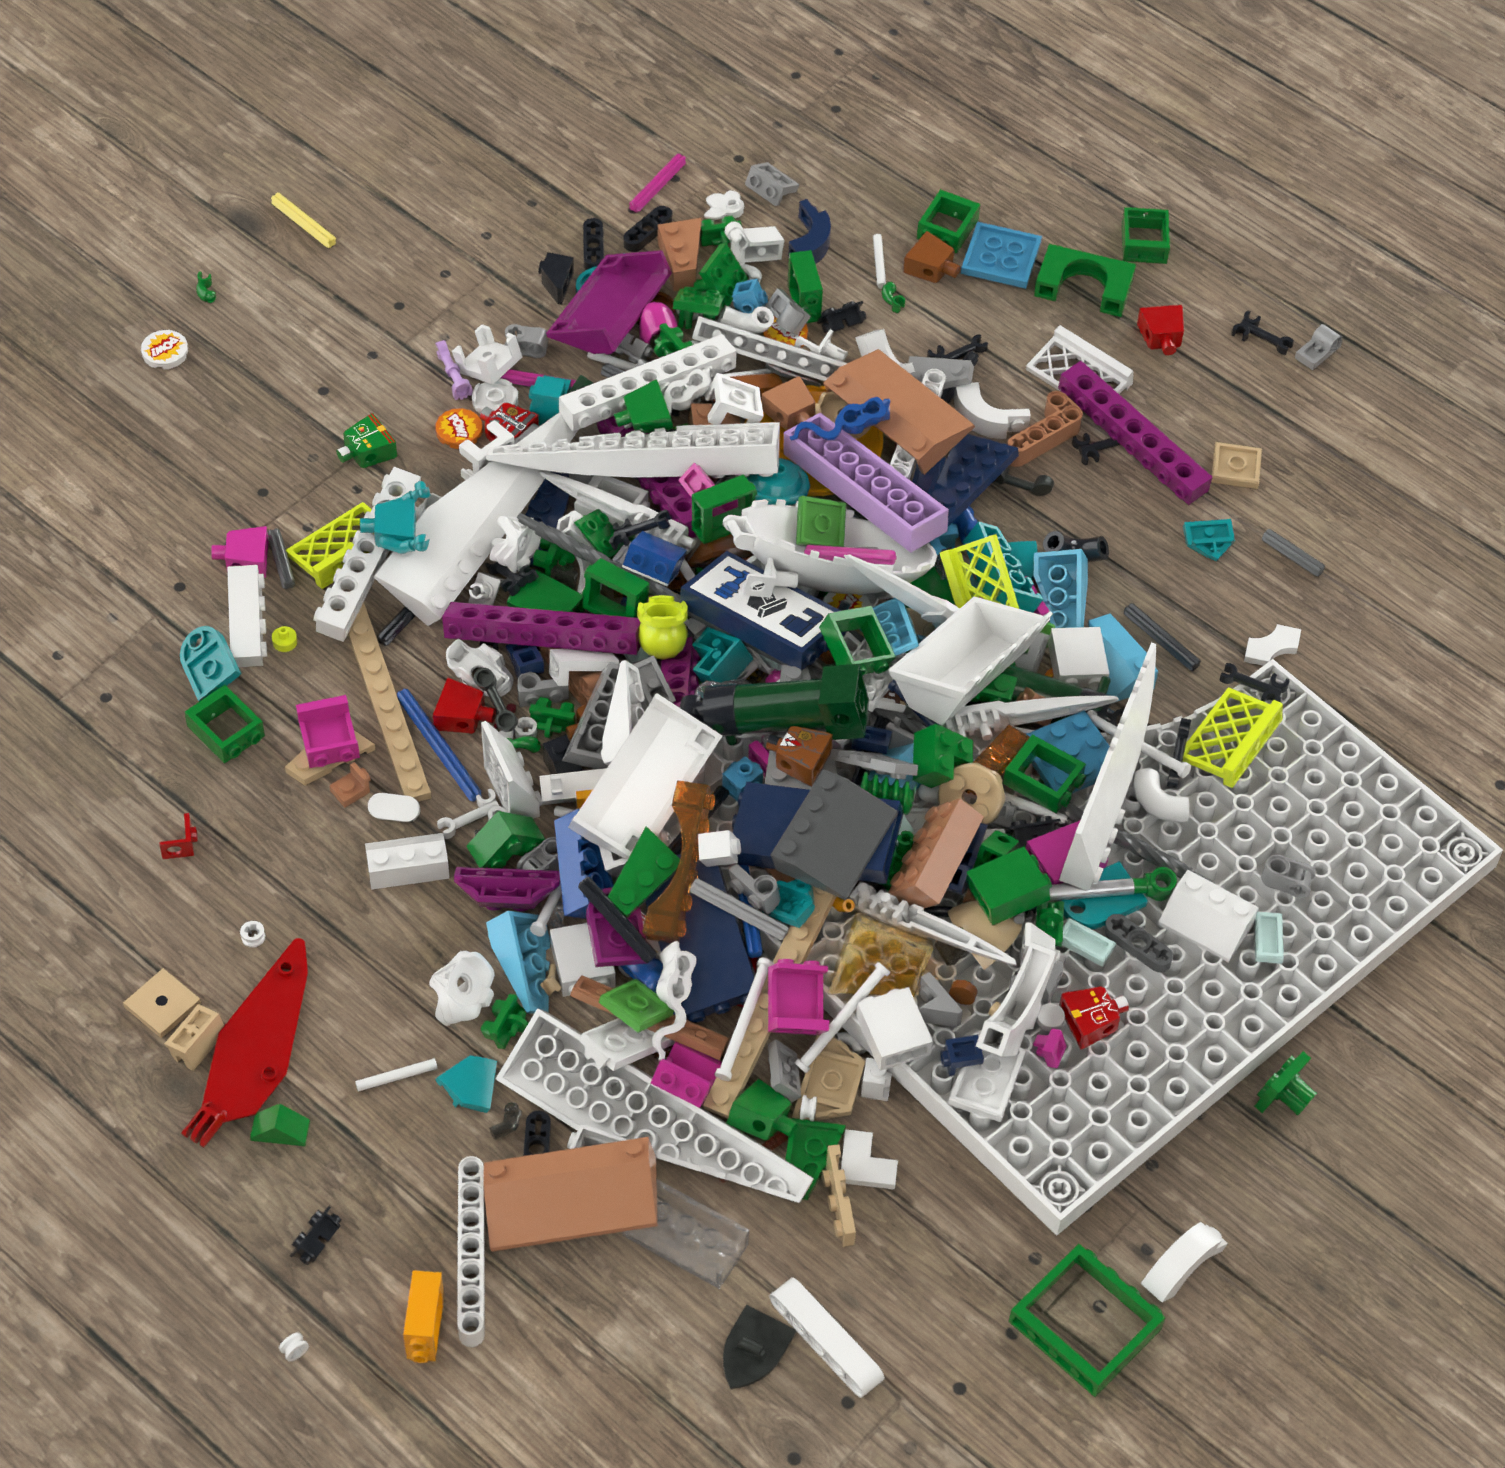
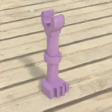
[436,340,472,400]

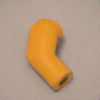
[832,897,855,912]

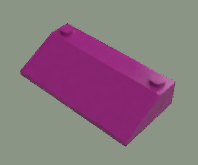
[546,250,672,355]

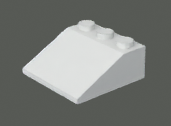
[481,721,543,819]

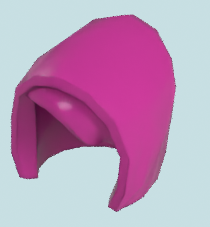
[639,302,678,344]

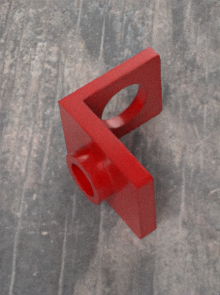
[159,813,198,859]

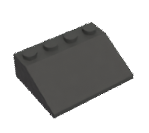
[771,769,898,900]

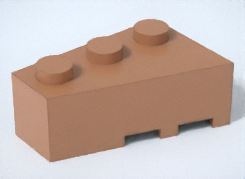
[658,218,701,291]

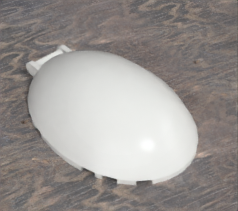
[723,499,937,594]

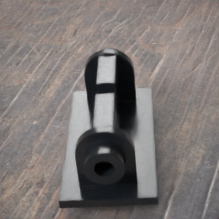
[817,301,867,333]
[1005,816,1061,849]
[290,1206,341,1265]

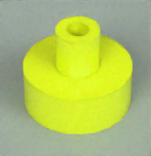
[272,626,297,652]

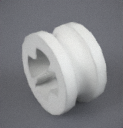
[515,717,537,738]
[240,921,265,947]
[800,1095,817,1121]
[279,1333,309,1362]

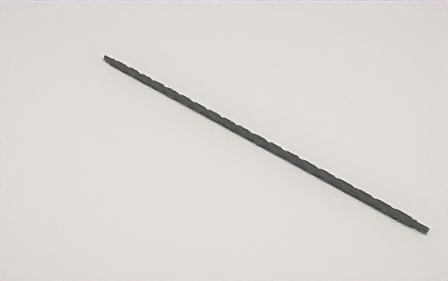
[517,513,1215,884]

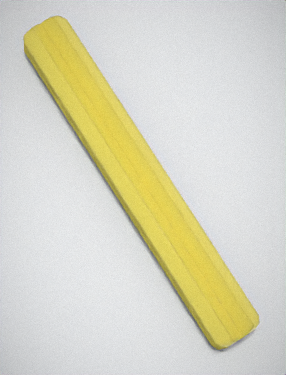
[271,193,336,248]

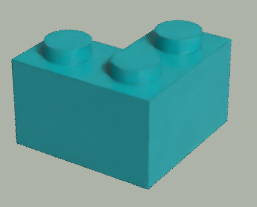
[529,375,571,426]
[692,627,753,688]

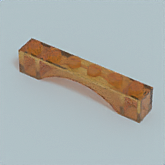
[642,780,715,944]

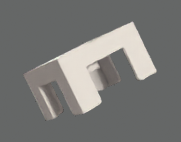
[452,325,522,384]
[705,373,763,424]
[459,420,514,480]

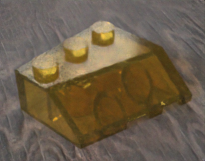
[828,912,934,998]

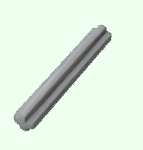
[690,878,789,940]

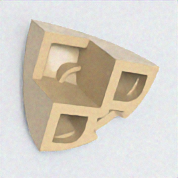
[947,901,1023,970]

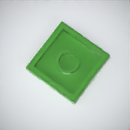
[796,496,846,547]
[598,978,674,1033]

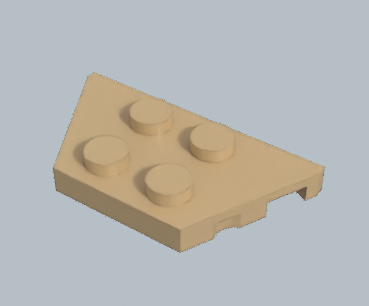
[792,1035,866,1121]

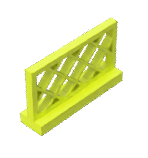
[286,502,374,589]
[940,534,1019,609]
[1183,687,1283,788]

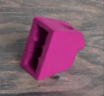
[211,526,269,578]

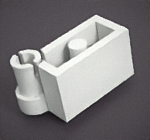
[725,222,784,263]

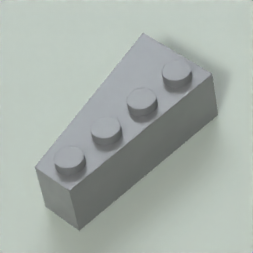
[562,663,620,769]

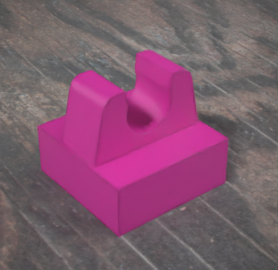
[1033,1028,1067,1068]

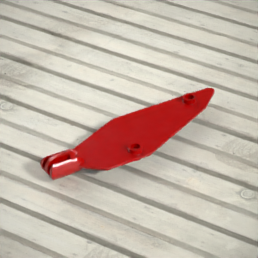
[181,938,308,1148]

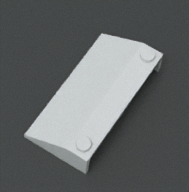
[568,693,722,859]

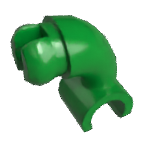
[196,272,216,303]
[881,281,906,313]
[507,736,541,753]

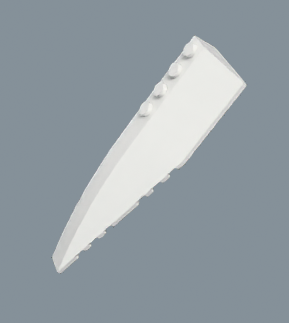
[373,412,579,626]
[486,422,780,478]
[1059,642,1156,891]
[496,1008,814,1203]

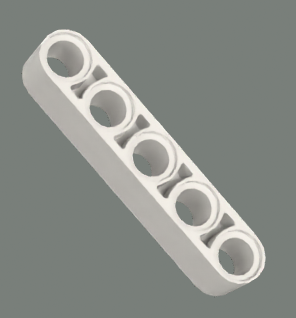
[769,1278,885,1398]

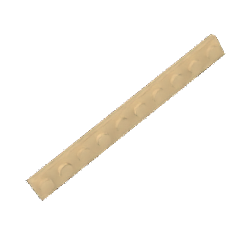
[340,602,431,802]
[703,886,837,1118]

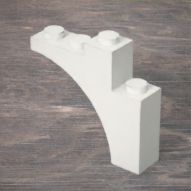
[976,942,1058,1057]

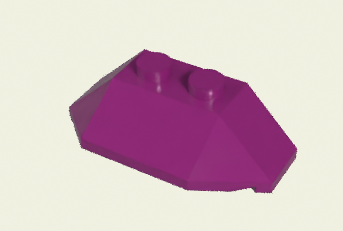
[454,867,560,911]

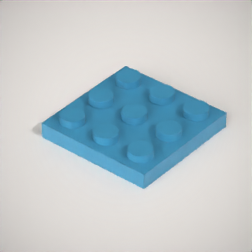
[961,222,1042,289]
[1017,710,1110,793]

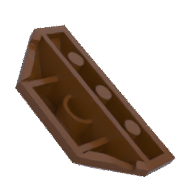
[685,534,754,568]

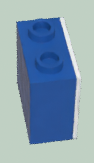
[622,531,687,586]

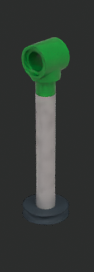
[1025,867,1177,915]

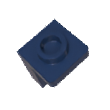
[852,726,893,754]
[940,1035,984,1076]

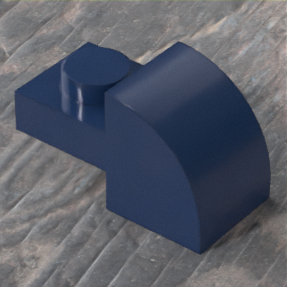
[506,644,544,679]

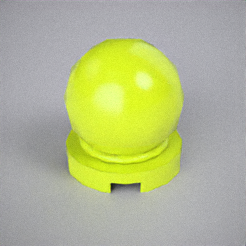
[637,595,688,660]

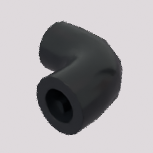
[1043,531,1109,562]

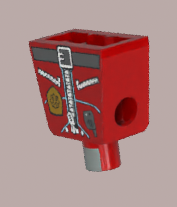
[480,402,539,442]

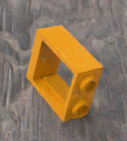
[403,1270,444,1363]

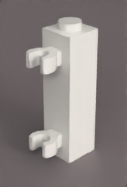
[539,768,607,805]

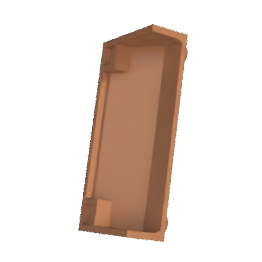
[823,349,975,474]
[484,1137,658,1252]

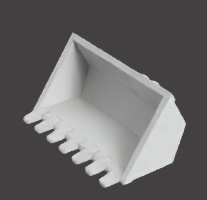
[888,597,1053,726]

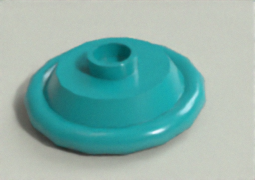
[746,458,810,506]

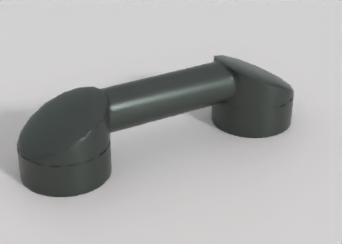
[994,467,1054,496]
[474,668,518,732]

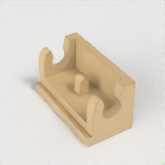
[164,1004,225,1071]

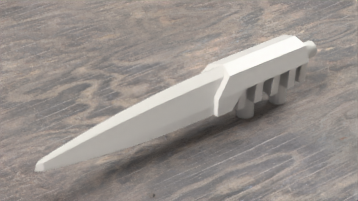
[539,471,696,549]
[844,555,960,629]
[941,696,1119,741]
[848,882,1017,965]

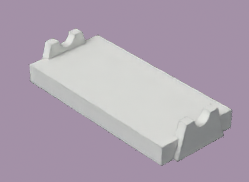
[579,1018,676,1071]

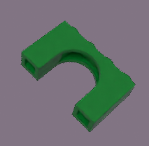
[1034,244,1136,317]

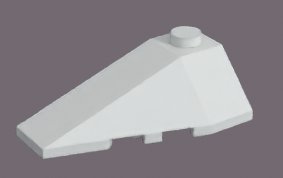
[601,660,644,766]

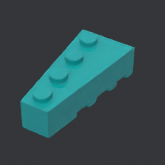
[963,521,1044,613]

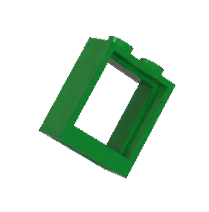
[917,189,981,253]
[1122,207,1170,264]
[787,250,823,323]
[692,474,757,544]
[582,558,650,618]
[819,606,896,676]
[184,685,265,764]
[1003,734,1086,814]

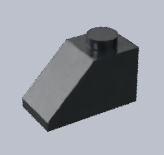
[538,252,574,305]
[543,734,583,775]

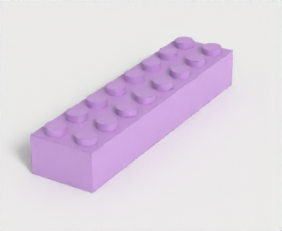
[784,413,948,553]

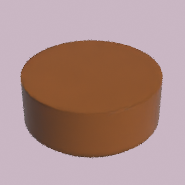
[949,980,978,1005]

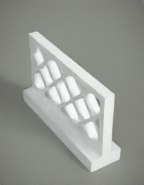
[1026,325,1133,394]

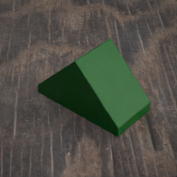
[250,1103,310,1146]

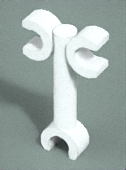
[437,788,507,839]

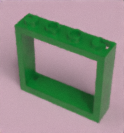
[1008,1243,1166,1397]

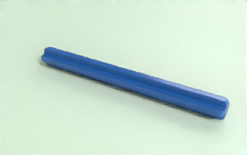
[397,689,482,802]

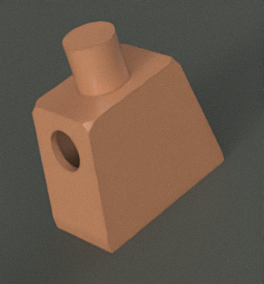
[762,376,815,430]

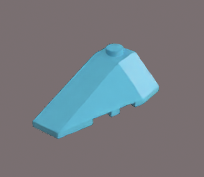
[1034,549,1088,628]
[860,598,919,656]
[1088,613,1158,702]

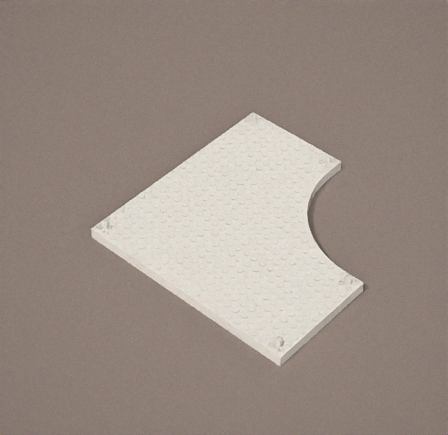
[664,632,1503,1235]

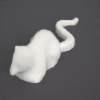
[624,369,712,429]
[652,941,696,1061]

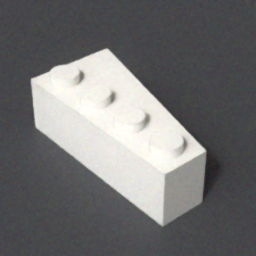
[227,565,267,667]

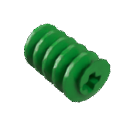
[861,772,917,815]

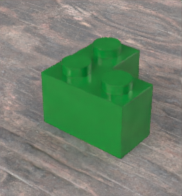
[913,724,973,788]
[466,811,545,869]

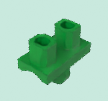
[700,216,742,247]
[654,323,694,358]
[533,538,576,577]
[529,697,576,739]
[1036,901,1064,947]
[481,994,529,1050]

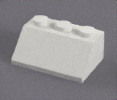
[365,833,450,890]
[1158,870,1259,962]

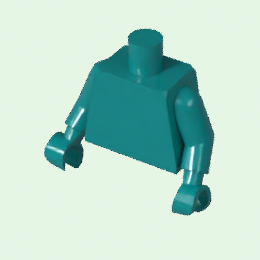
[360,481,431,554]

